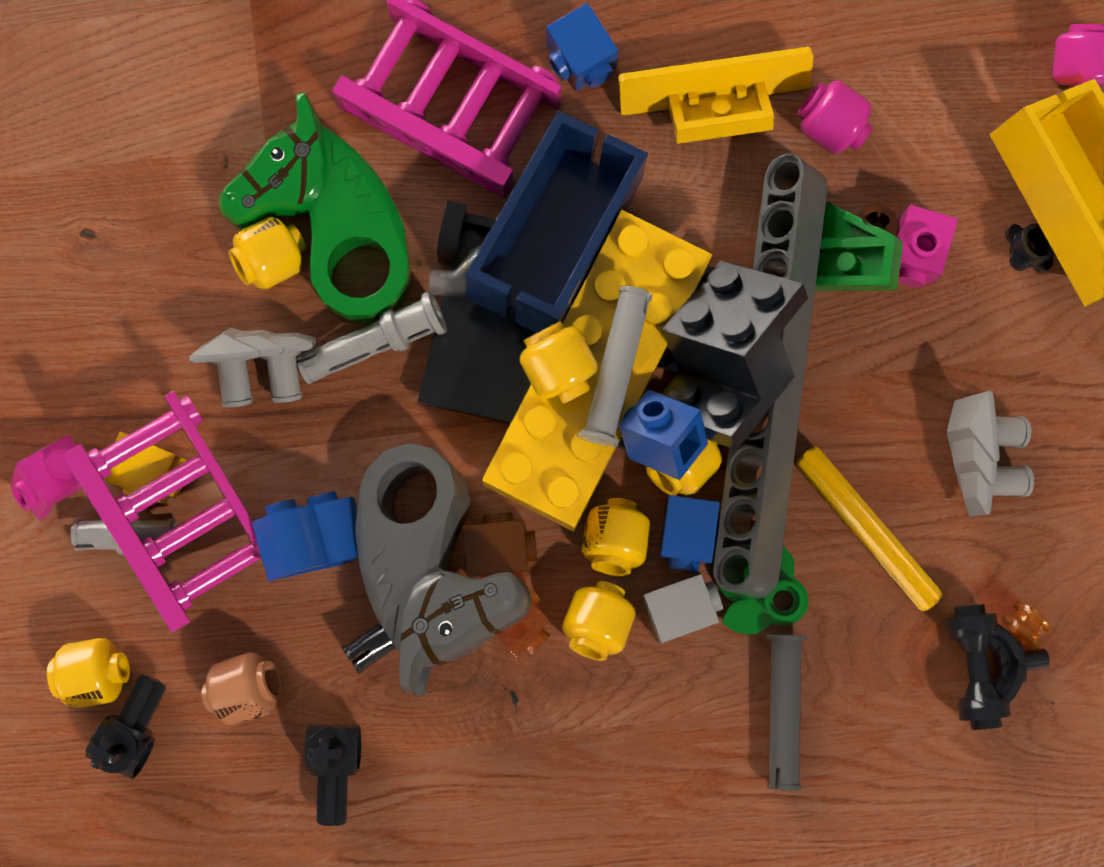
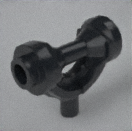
[945,604,1050,730]

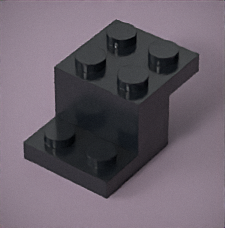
[662,261,808,450]

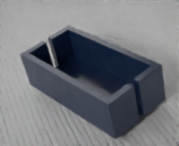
[465,111,648,333]

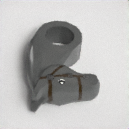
[355,443,532,695]

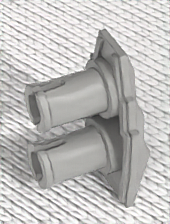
[189,328,316,407]
[947,391,1035,517]

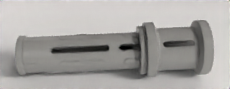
[296,291,447,384]

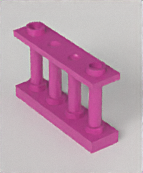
[332,0,562,199]
[62,391,262,633]

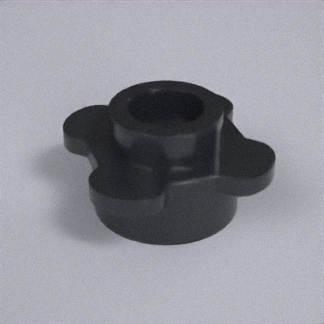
[1005,223,1055,272]

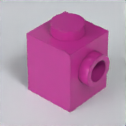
[896,205,958,288]

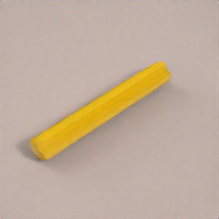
[796,446,943,611]

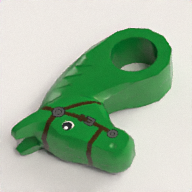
[218,92,412,324]

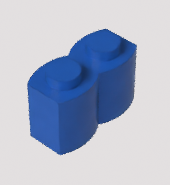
[252,491,359,582]

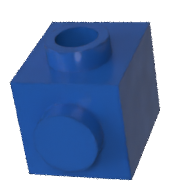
[546,2,619,91]
[619,389,708,480]
[658,495,720,573]

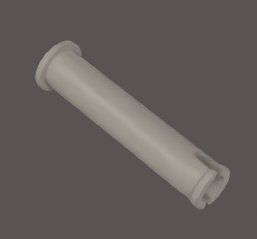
[577,286,653,447]

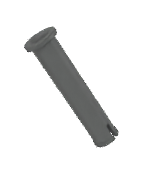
[766,634,807,791]

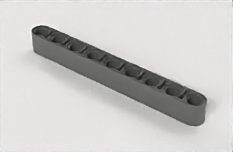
[714,153,828,599]

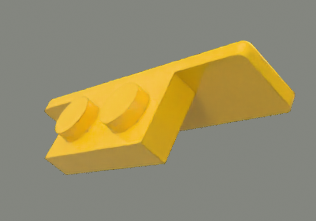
[618,47,814,144]

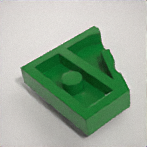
[815,201,903,291]

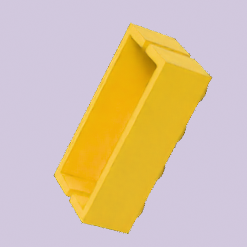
[989,78,1104,307]

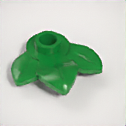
[713,546,808,635]

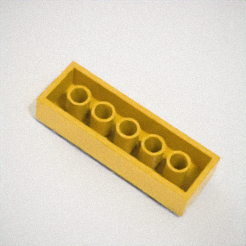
[482,210,713,532]

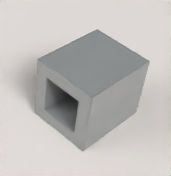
[641,574,723,643]

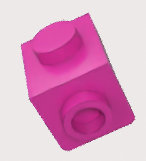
[11,435,82,520]

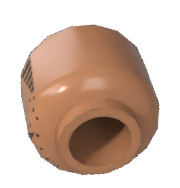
[202,653,282,725]

